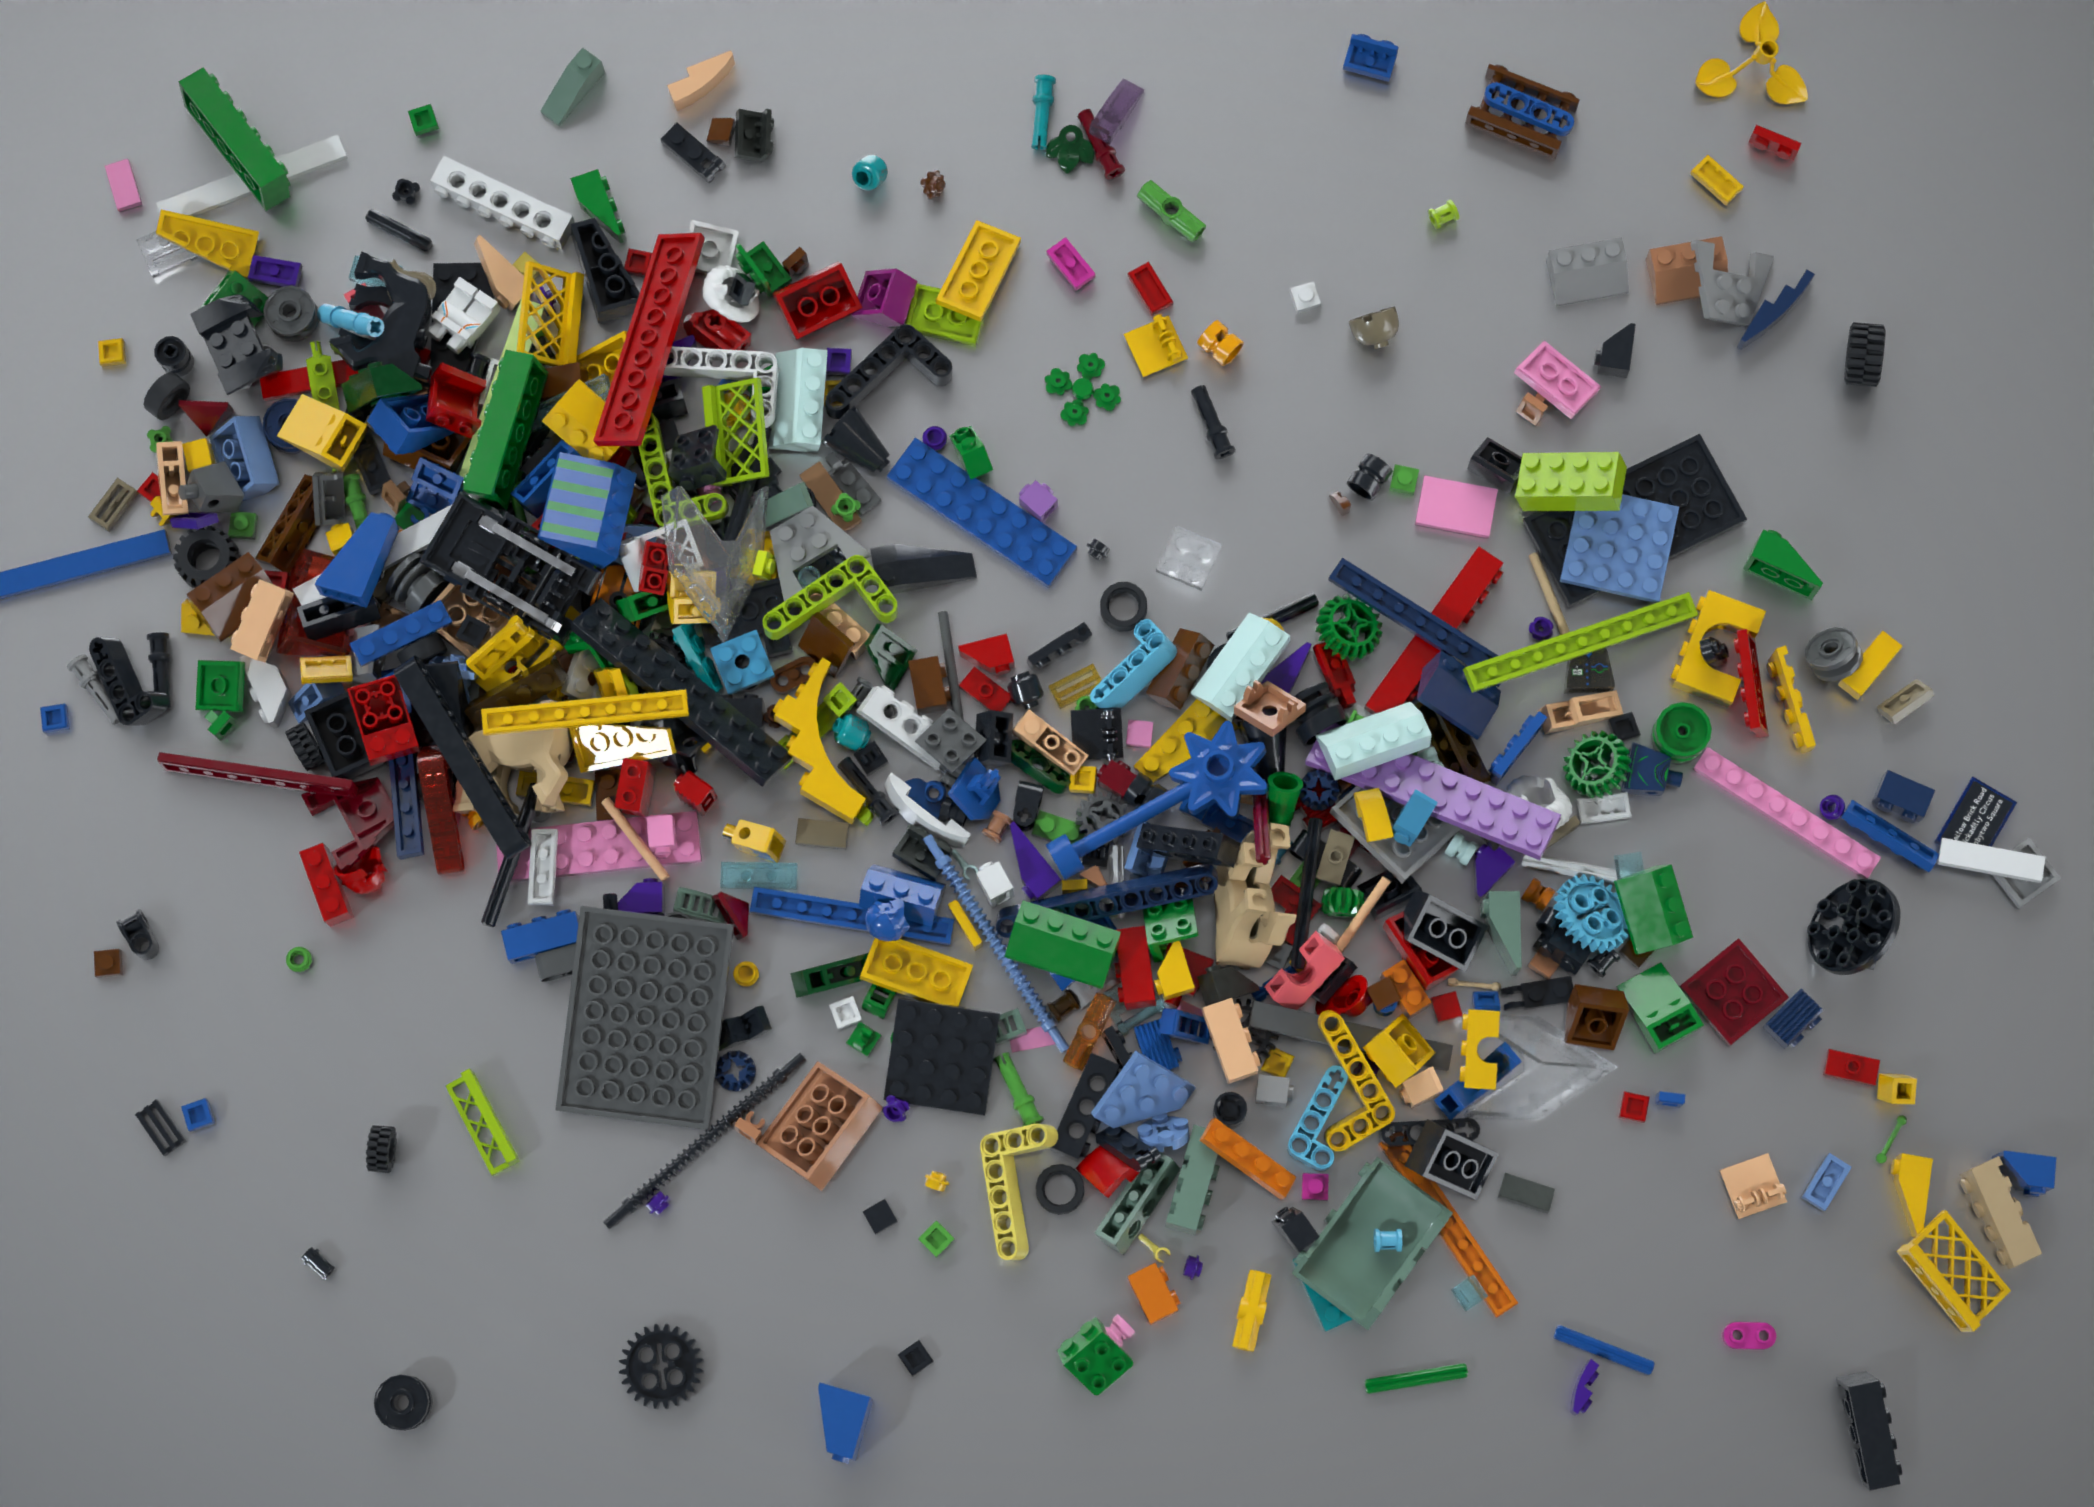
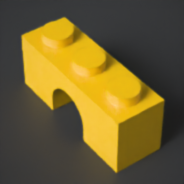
[1460,1009,1500,1090]

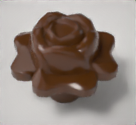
[920,170,946,199]

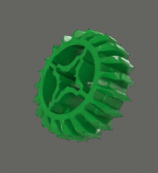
[1315,593,1383,661]
[1563,730,1632,799]

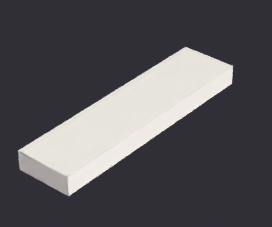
[1937,838,2045,883]

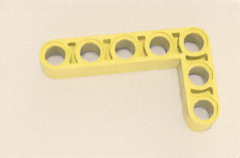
[980,1124,1058,1260]

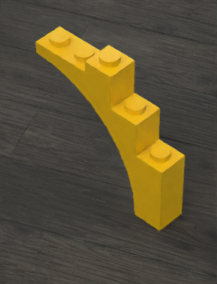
[773,657,866,825]

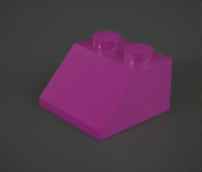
[851,268,918,327]

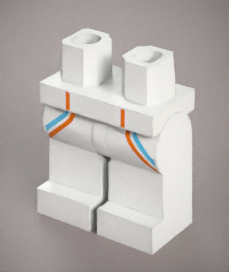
[428,277,501,354]

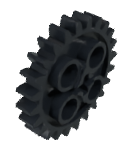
[619,1324,704,1409]

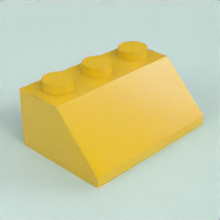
[542,379,621,462]

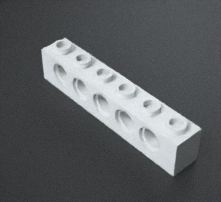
[430,156,575,249]

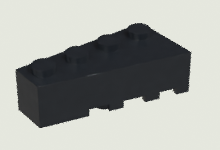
[571,218,640,323]
[1836,1371,1902,1491]

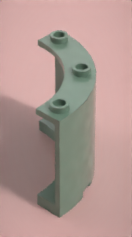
[1292,1157,1453,1330]

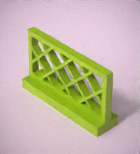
[702,378,769,487]

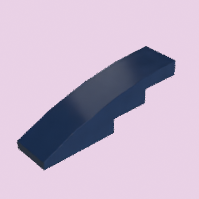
[1737,269,1815,350]

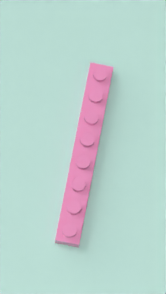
[1693,747,1881,879]

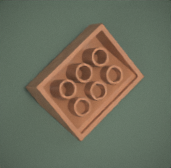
[756,1061,883,1191]

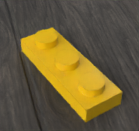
[516,771,595,807]

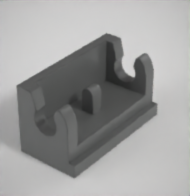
[312,471,346,526]

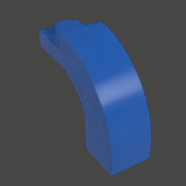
[1434,1041,1522,1120]

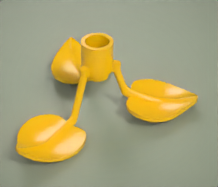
[1695,1,1808,105]

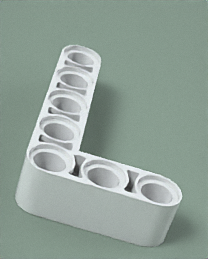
[664,347,779,428]

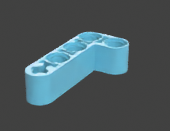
[1090,619,1177,709]
[1287,1065,1348,1172]

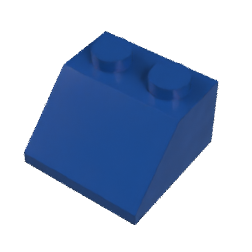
[1992,1151,2057,1197]

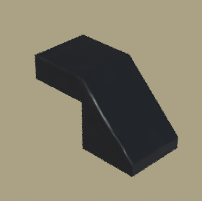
[719,1005,772,1052]

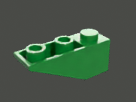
[570,169,625,244]

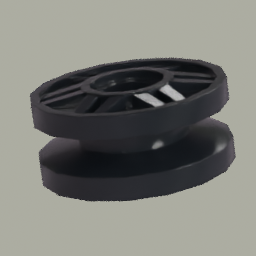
[374,1375,433,1431]

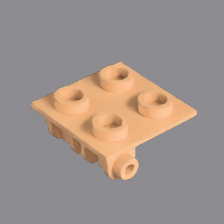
[1719,1153,1787,1219]

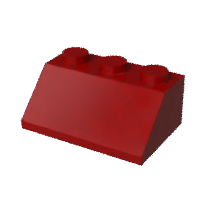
[772,261,863,340]
[1383,911,1458,991]

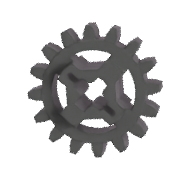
[1075,791,1128,847]

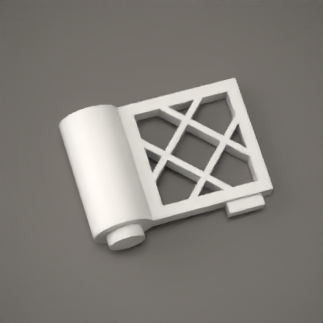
[619,518,704,592]

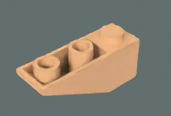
[1012,710,1089,776]

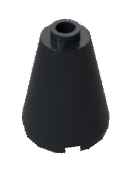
[821,406,890,473]
[1237,721,1287,784]

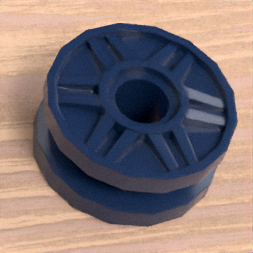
[263,398,302,454]

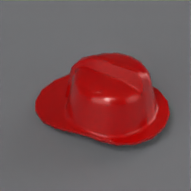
[1315,975,1373,1018]

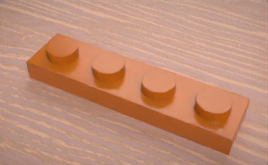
[1199,1118,1296,1200]

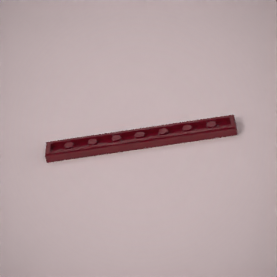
[157,752,358,798]

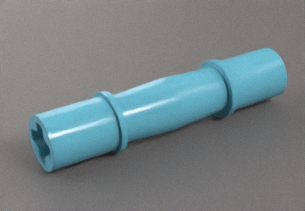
[317,304,384,337]

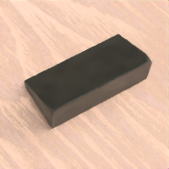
[1497,1173,1555,1214]

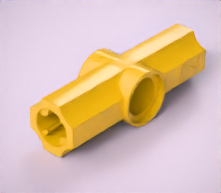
[1232,1270,1271,1352]

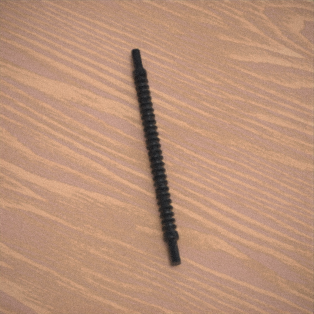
[603,1053,806,1229]

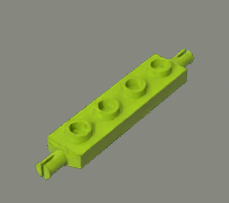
[306,341,340,472]

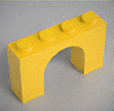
[1670,590,1766,708]

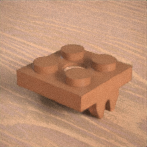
[1234,680,1306,737]

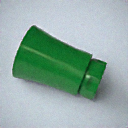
[1268,772,1303,828]

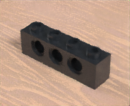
[1136,823,1241,868]
[1050,1052,1120,1162]

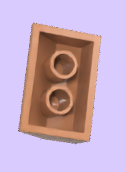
[1646,236,1728,305]

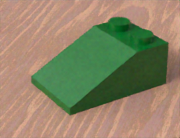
[1743,529,1823,600]

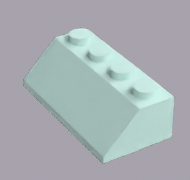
[768,348,827,453]
[1190,613,1290,722]
[1316,702,1432,780]

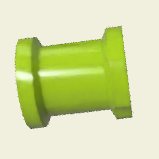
[1428,199,1459,229]

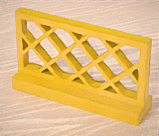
[517,261,584,367]
[1896,1210,2011,1332]

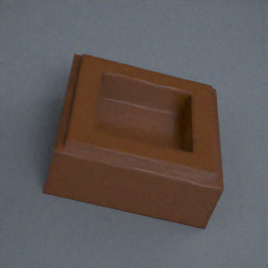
[1367,976,1402,1011]

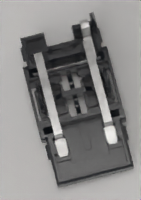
[419,491,603,644]

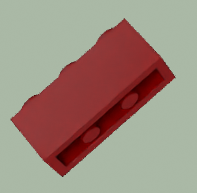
[299,843,354,927]
[1114,926,1157,1010]

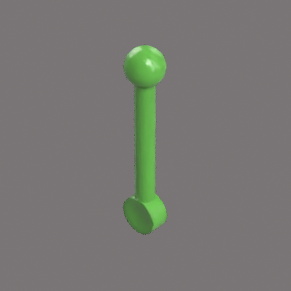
[1876,1115,1907,1164]

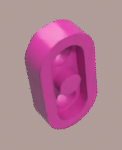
[1722,1322,1776,1350]

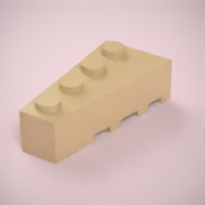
[1960,1156,2042,1269]

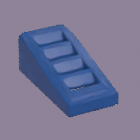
[1159,1008,1210,1045]

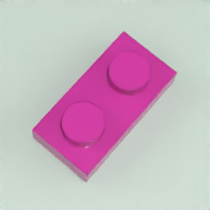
[1046,237,1095,291]

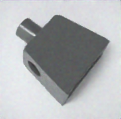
[178,461,244,513]

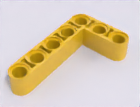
[1318,1010,1395,1151]

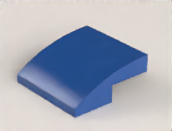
[406,457,464,514]

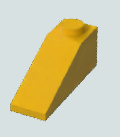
[1890,1153,1933,1238]

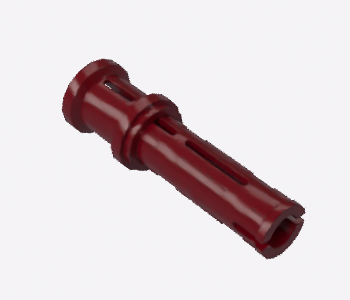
[1077,109,1125,180]

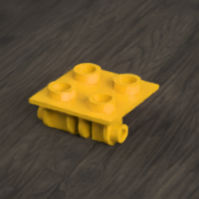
[1123,314,1188,377]

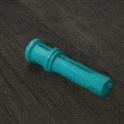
[1031,75,1056,150]

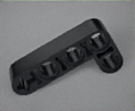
[89,637,169,726]

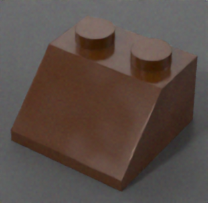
[1564,984,1629,1050]

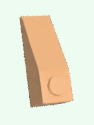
[474,235,532,312]
[156,441,188,515]

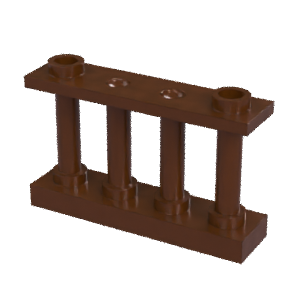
[1465,64,1580,159]

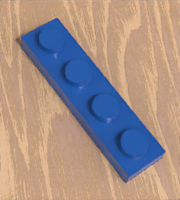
[349,600,452,667]
[1841,800,1939,872]

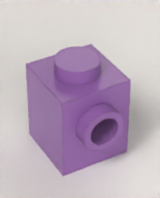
[1019,480,1058,523]

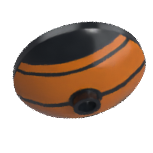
[581,565,655,632]

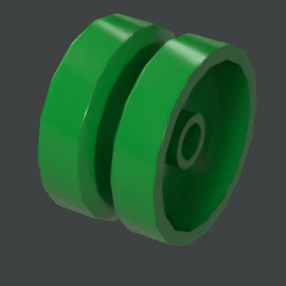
[1651,702,1712,764]

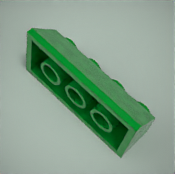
[1005,900,1121,989]

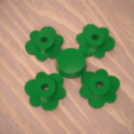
[1045,353,1121,426]

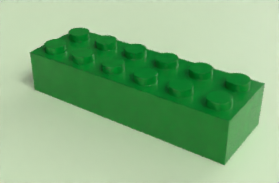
[178,67,291,211]
[463,350,549,511]

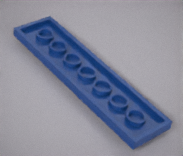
[886,437,1077,588]

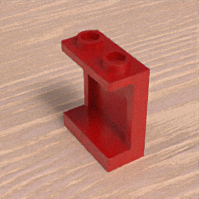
[426,363,486,438]
[614,758,657,817]

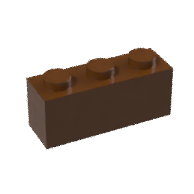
[1146,628,1215,710]

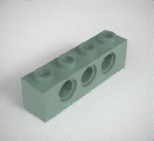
[1095,1152,1180,1255]

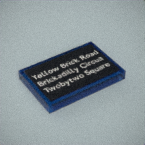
[1934,776,2017,847]

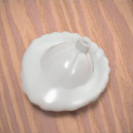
[702,265,760,322]
[1506,775,1572,829]

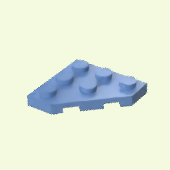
[1091,1050,1196,1128]

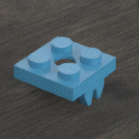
[710,630,775,695]

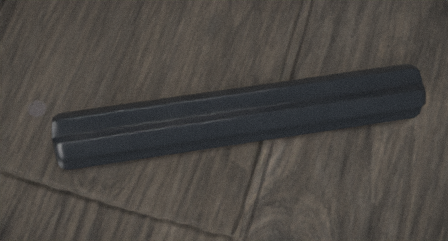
[1226,593,1319,641]

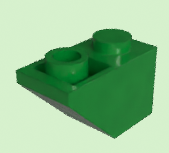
[949,426,993,480]

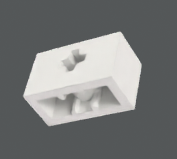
[976,861,1015,909]

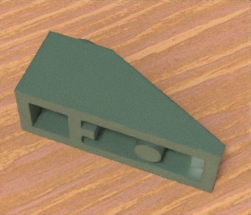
[540,48,605,126]

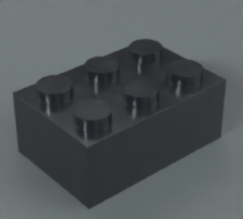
[304,691,385,780]

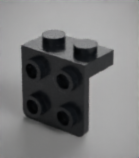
[668,425,727,492]

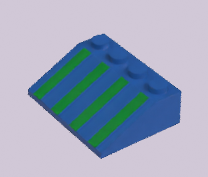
[537,452,637,569]

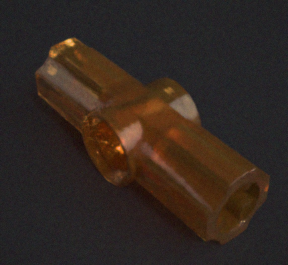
[1063,992,1117,1071]

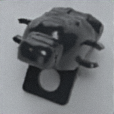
[643,717,708,777]

